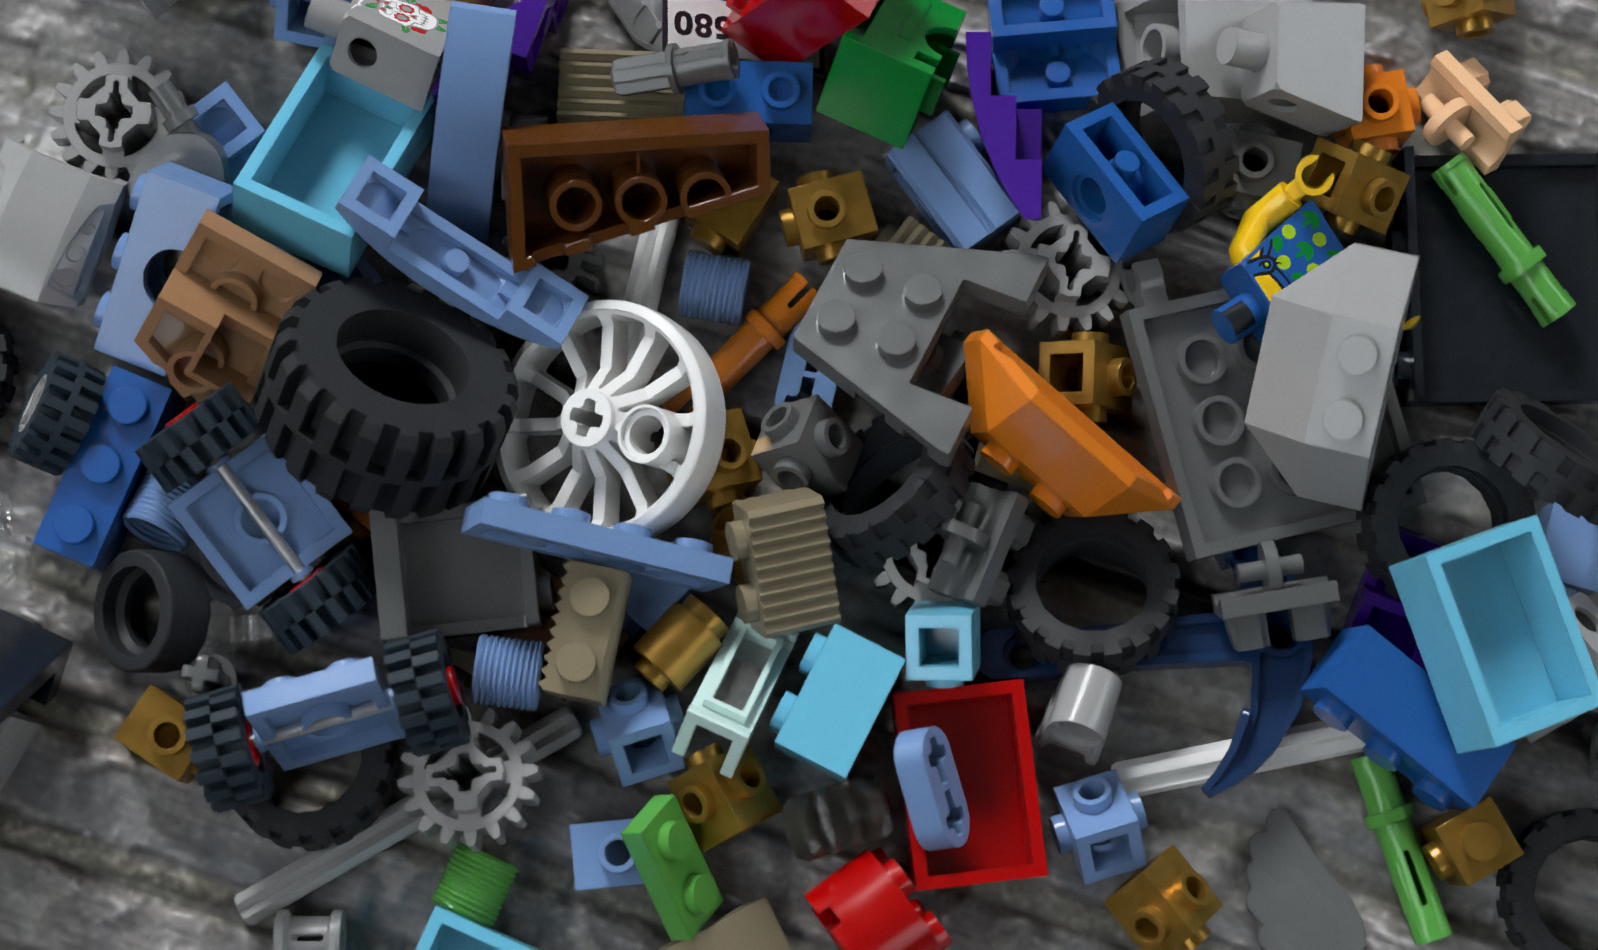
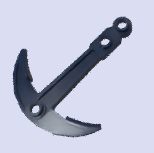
[963,546,1313,798]

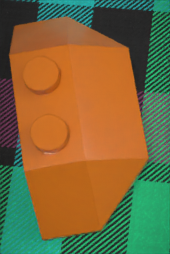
[963,329,1182,519]

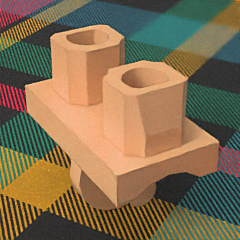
[1416,50,1531,175]

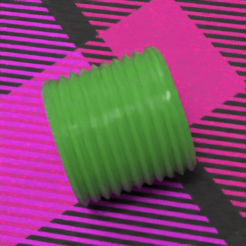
[430,841,519,928]

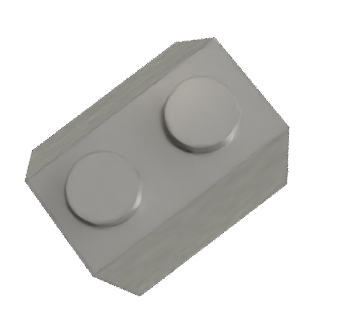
[1117,0,1313,126]

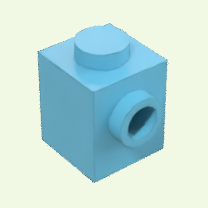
[905,601,981,688]

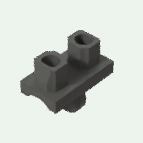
[927,482,1035,608]
[1210,540,1340,652]

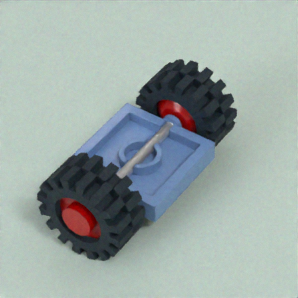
[134,381,377,655]
[183,628,471,813]

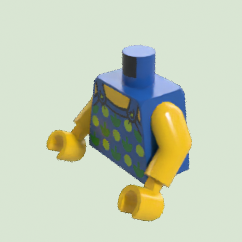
[1211,155,1421,346]

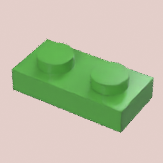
[621,794,724,940]

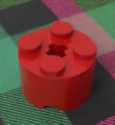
[803,846,953,950]

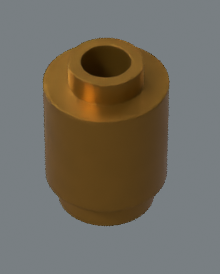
[632,594,729,692]

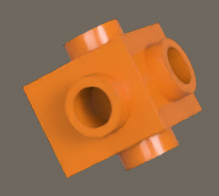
[1329,64,1421,156]

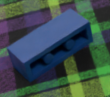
[33,365,186,573]
[1299,625,1517,811]

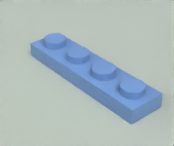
[461,492,734,593]

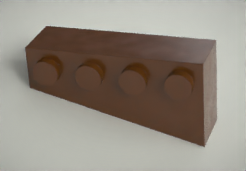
[501,112,771,273]

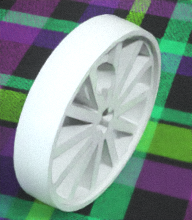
[496,299,726,538]

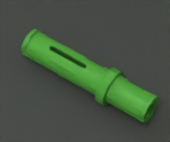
[1430,151,1576,328]
[1350,755,1452,945]

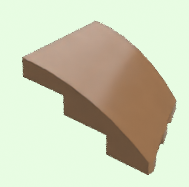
[134,209,323,405]

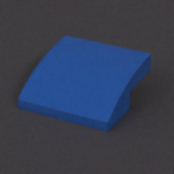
[986,0,1121,113]

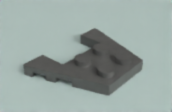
[793,239,1049,468]

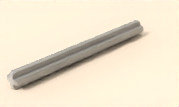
[234,707,583,925]

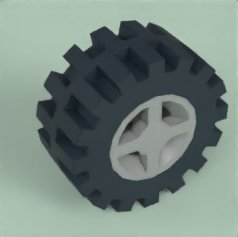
[7,351,106,476]

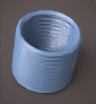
[678,249,751,327]
[121,470,200,551]
[471,633,545,712]

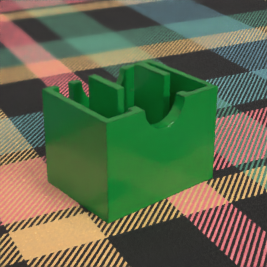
[815,0,967,150]

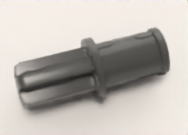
[610,39,740,97]
[181,654,242,697]

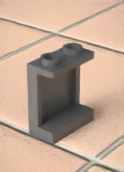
[369,492,555,643]

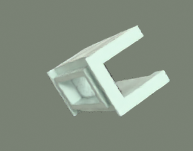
[672,612,799,778]

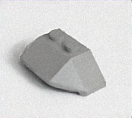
[1244,243,1420,511]

